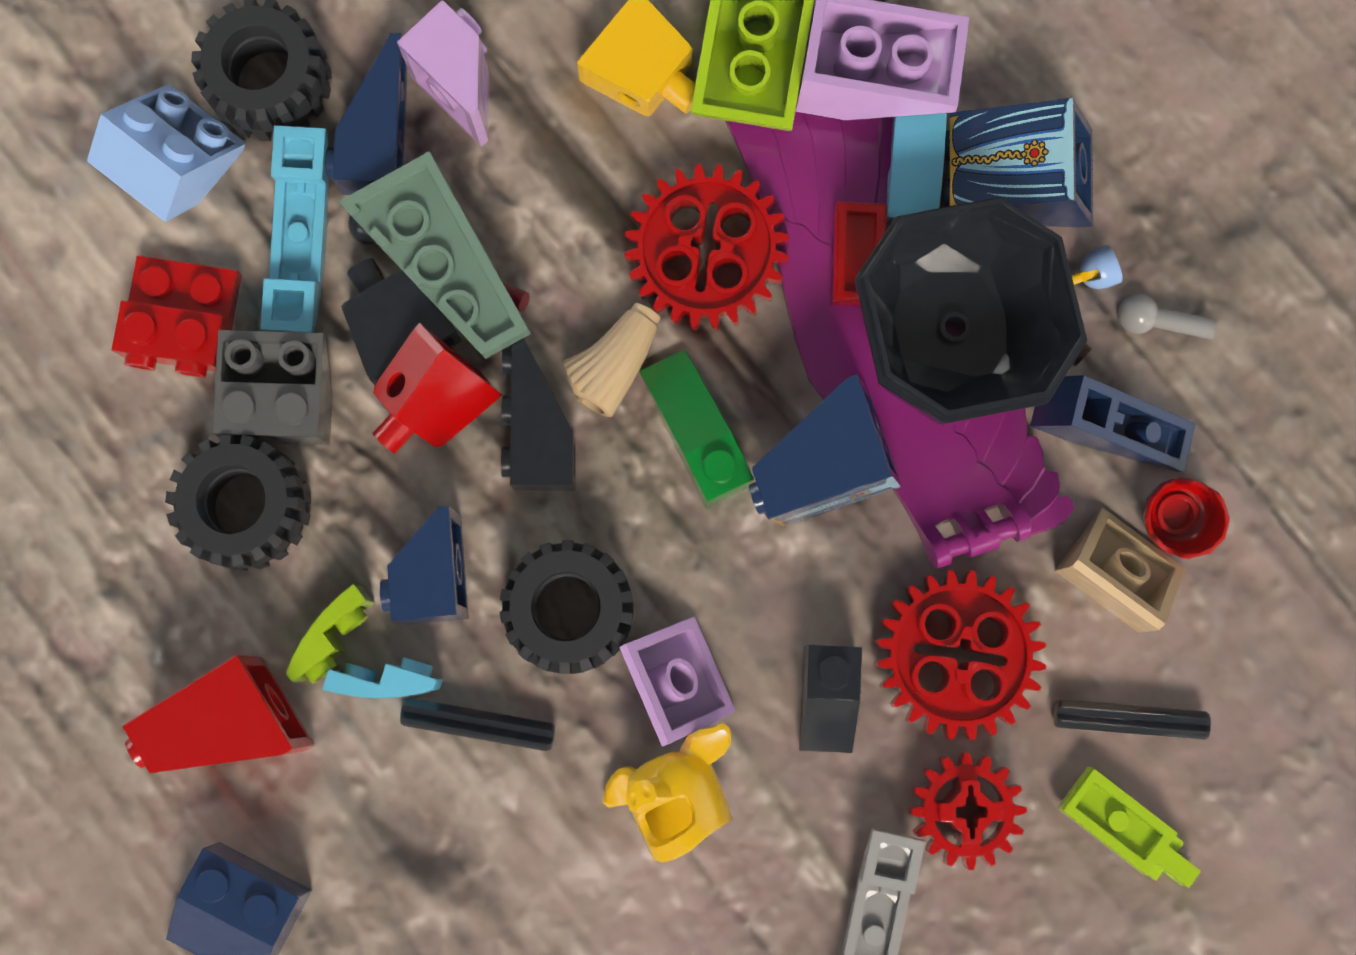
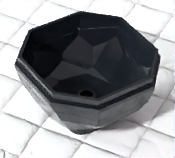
[854,197,1088,425]

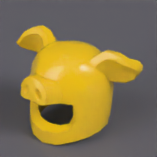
[603,723,733,863]

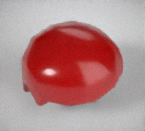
[1142,477,1230,559]

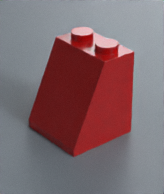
[122,655,315,773]

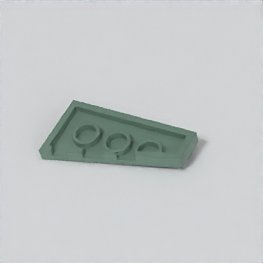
[338,152,531,359]

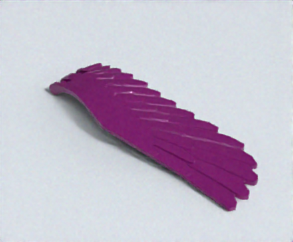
[725,63,1074,569]

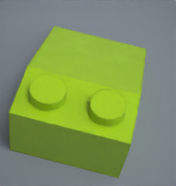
[691,0,814,132]

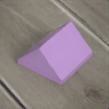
[619,616,736,747]

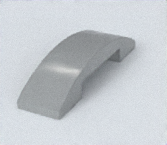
[841,828,925,955]

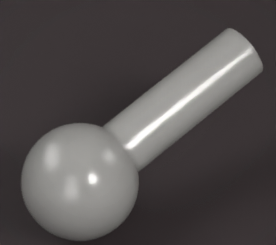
[1117,294,1217,340]

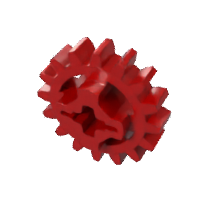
[908,752,1027,870]

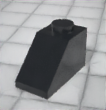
[799,645,862,753]

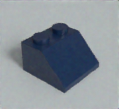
[380,506,469,624]
[166,842,312,955]

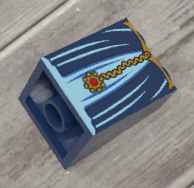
[943,98,1093,227]
[749,375,901,527]

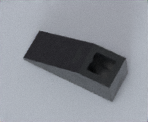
[501,338,576,491]

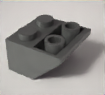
[212,330,333,446]

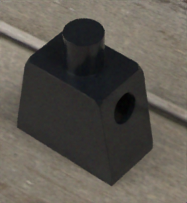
[341,258,462,385]

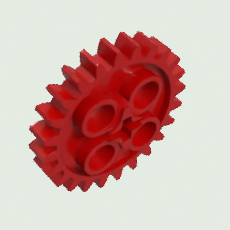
[624,164,789,331]
[874,570,1047,740]

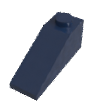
[325,33,408,195]
[1030,375,1196,472]

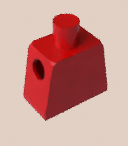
[372,323,502,454]

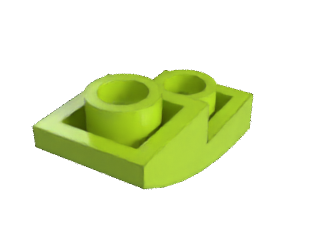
[286,584,374,684]

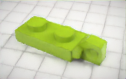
[1057,766,1201,888]

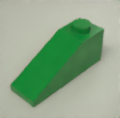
[639,349,754,509]

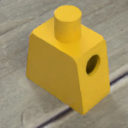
[577,0,696,117]

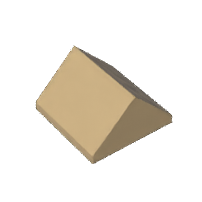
[1055,507,1186,633]

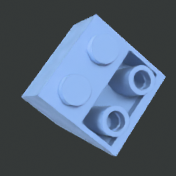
[87,84,246,222]

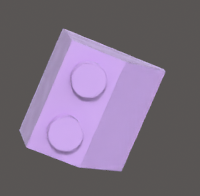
[397,0,489,147]

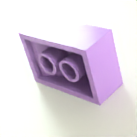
[796,0,969,120]

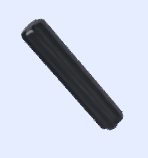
[400,698,555,751]
[1053,700,1211,740]

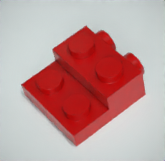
[111,256,242,378]

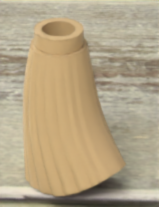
[562,303,660,417]

